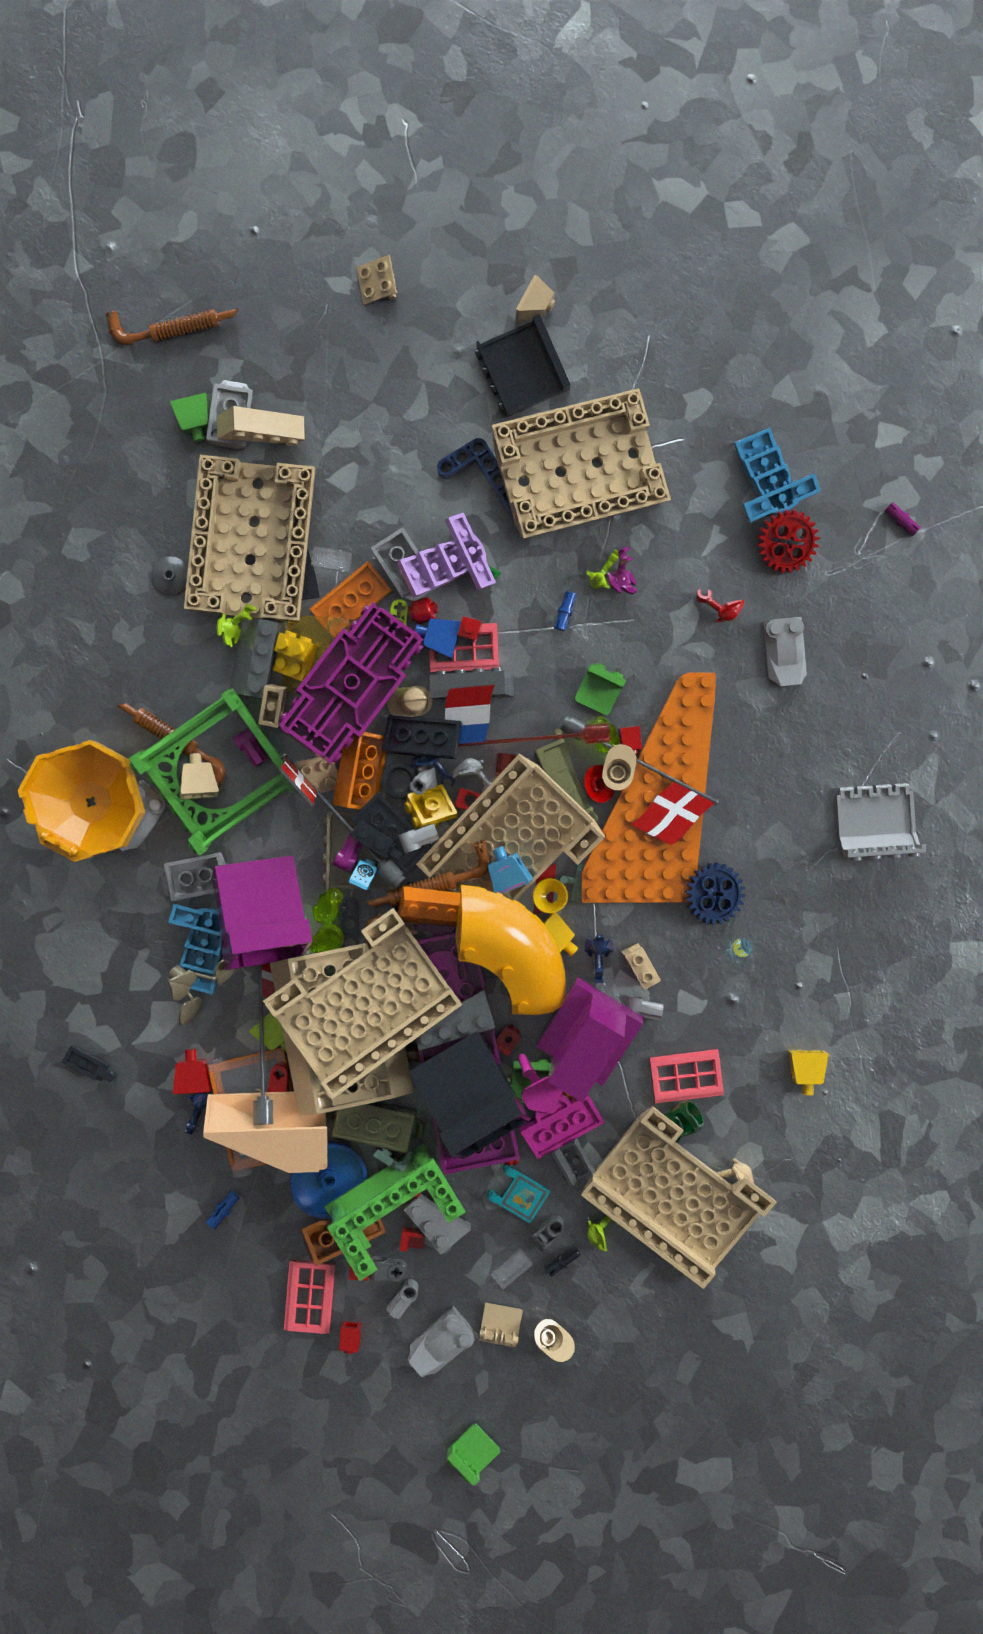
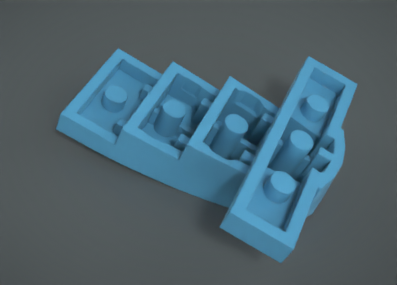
[733,427,821,522]
[168,904,223,994]

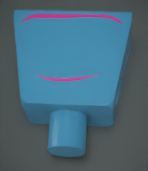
[488,846,533,894]

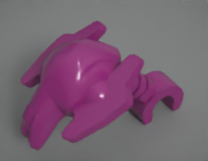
[607,547,638,594]

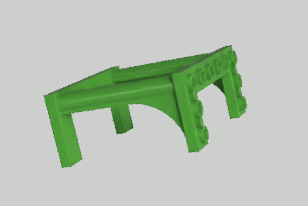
[128,688,296,856]
[324,1143,466,1281]

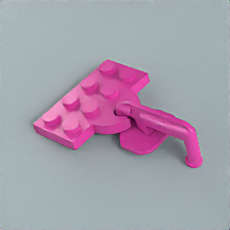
[518,1054,605,1159]

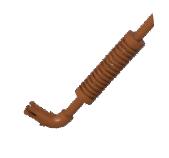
[106,308,238,345]
[117,704,225,788]
[367,840,492,907]

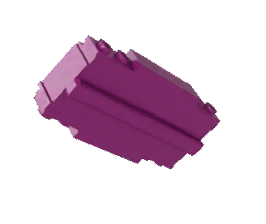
[278,602,423,766]

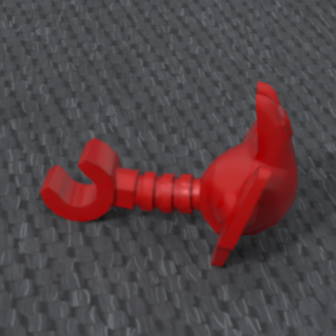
[696,590,744,623]

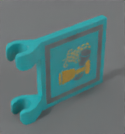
[487,1165,551,1223]

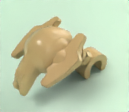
[714,1158,754,1184]

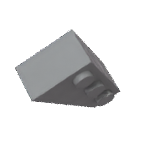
[404,1193,471,1254]

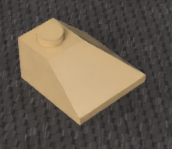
[515,275,556,324]

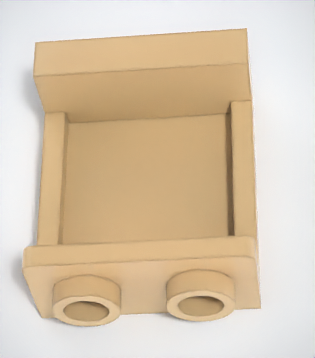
[621,943,661,990]

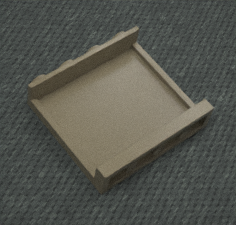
[323,812,397,890]

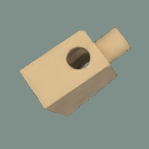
[180,753,219,800]

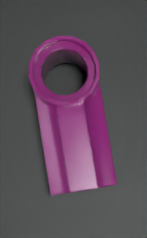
[233,727,268,768]
[333,832,362,873]

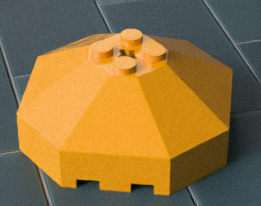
[18,740,146,862]

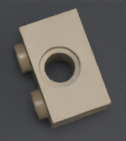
[258,684,288,728]

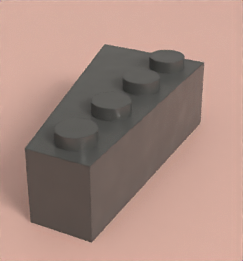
[429,667,514,699]
[416,988,495,1051]

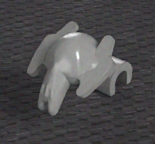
[452,758,492,792]

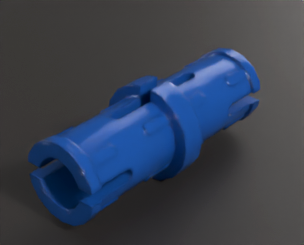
[554,591,577,632]
[206,1191,240,1229]

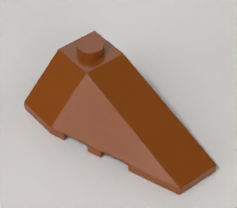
[301,1218,386,1266]

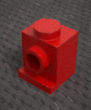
[496,1024,522,1056]

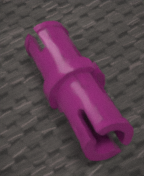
[884,502,921,536]

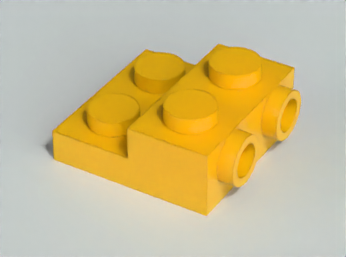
[273,630,318,681]
[404,784,458,829]

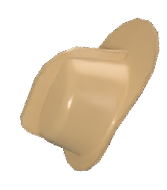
[387,686,433,717]
[602,744,637,790]
[534,1319,575,1362]

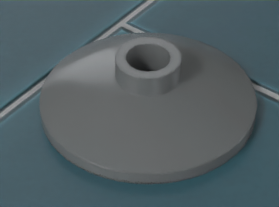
[152,557,188,595]

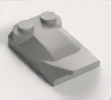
[206,380,253,449]
[371,527,431,601]
[762,617,807,687]
[120,780,171,851]
[160,852,226,901]
[408,1306,478,1377]

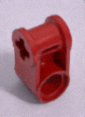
[267,1062,290,1092]

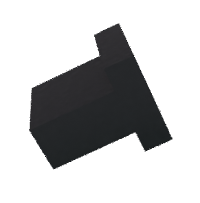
[409,1031,531,1159]

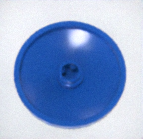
[290,1142,367,1219]

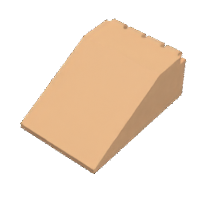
[203,1092,327,1173]

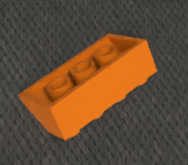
[333,732,386,809]
[398,887,460,927]

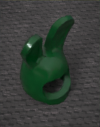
[663,1100,704,1143]

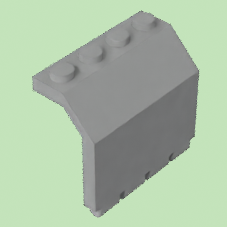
[835,783,926,861]

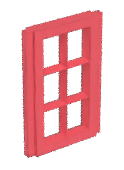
[429,623,499,673]
[649,1049,724,1104]
[284,1260,336,1334]

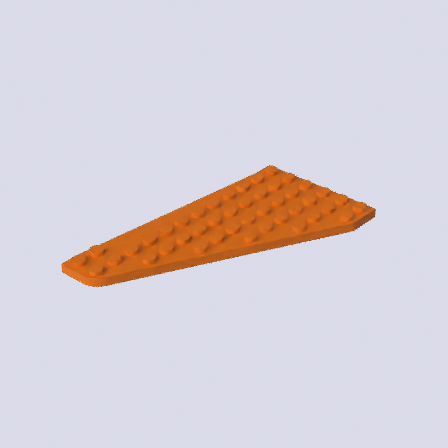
[581,672,716,903]

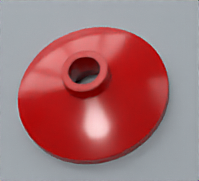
[584,765,615,803]

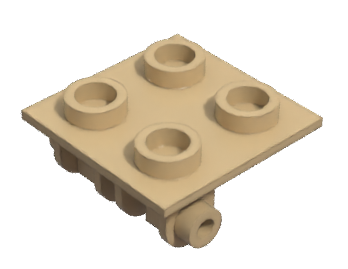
[356,255,397,305]
[294,757,338,793]
[478,1302,523,1347]

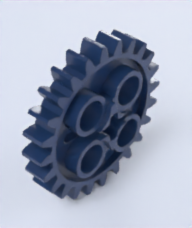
[684,862,745,925]

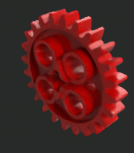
[756,509,820,573]

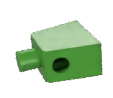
[170,393,210,443]

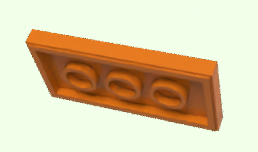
[309,561,393,639]

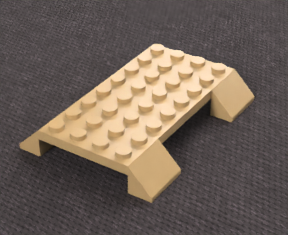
[416,754,605,901]
[263,908,462,1099]
[581,1106,777,1289]

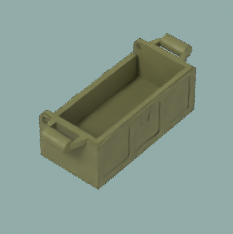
[534,729,598,821]
[326,1101,426,1153]

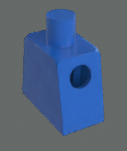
[415,619,461,659]

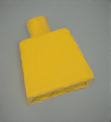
[544,913,578,956]
[788,1050,829,1095]

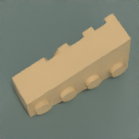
[216,406,305,446]

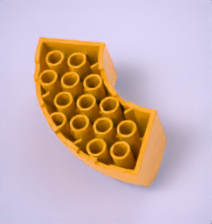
[456,885,566,1015]

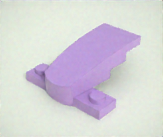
[397,513,496,598]

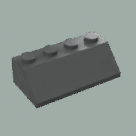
[230,619,281,699]

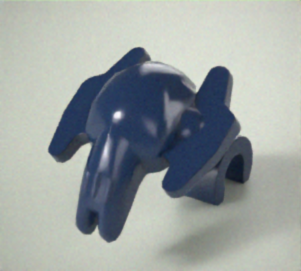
[410,756,455,787]
[584,934,614,983]
[185,1092,208,1135]

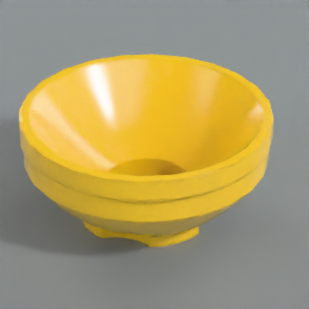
[533,878,568,914]

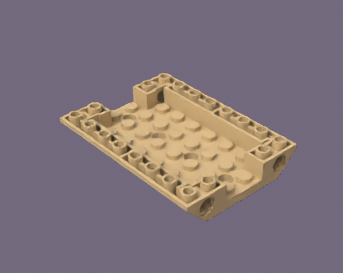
[491,388,671,539]
[184,455,316,622]
[270,943,414,1117]

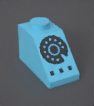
[349,858,378,890]

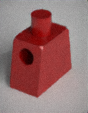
[173,1048,213,1094]

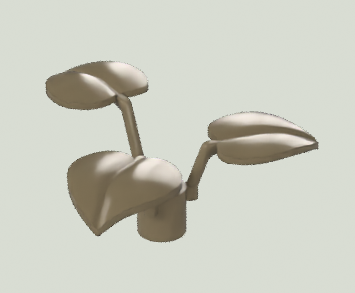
[168,959,235,1026]

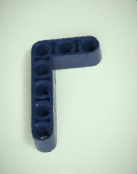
[437,438,515,523]

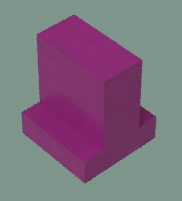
[212,856,312,971]
[536,977,643,1102]

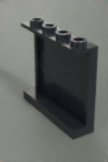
[474,314,571,417]

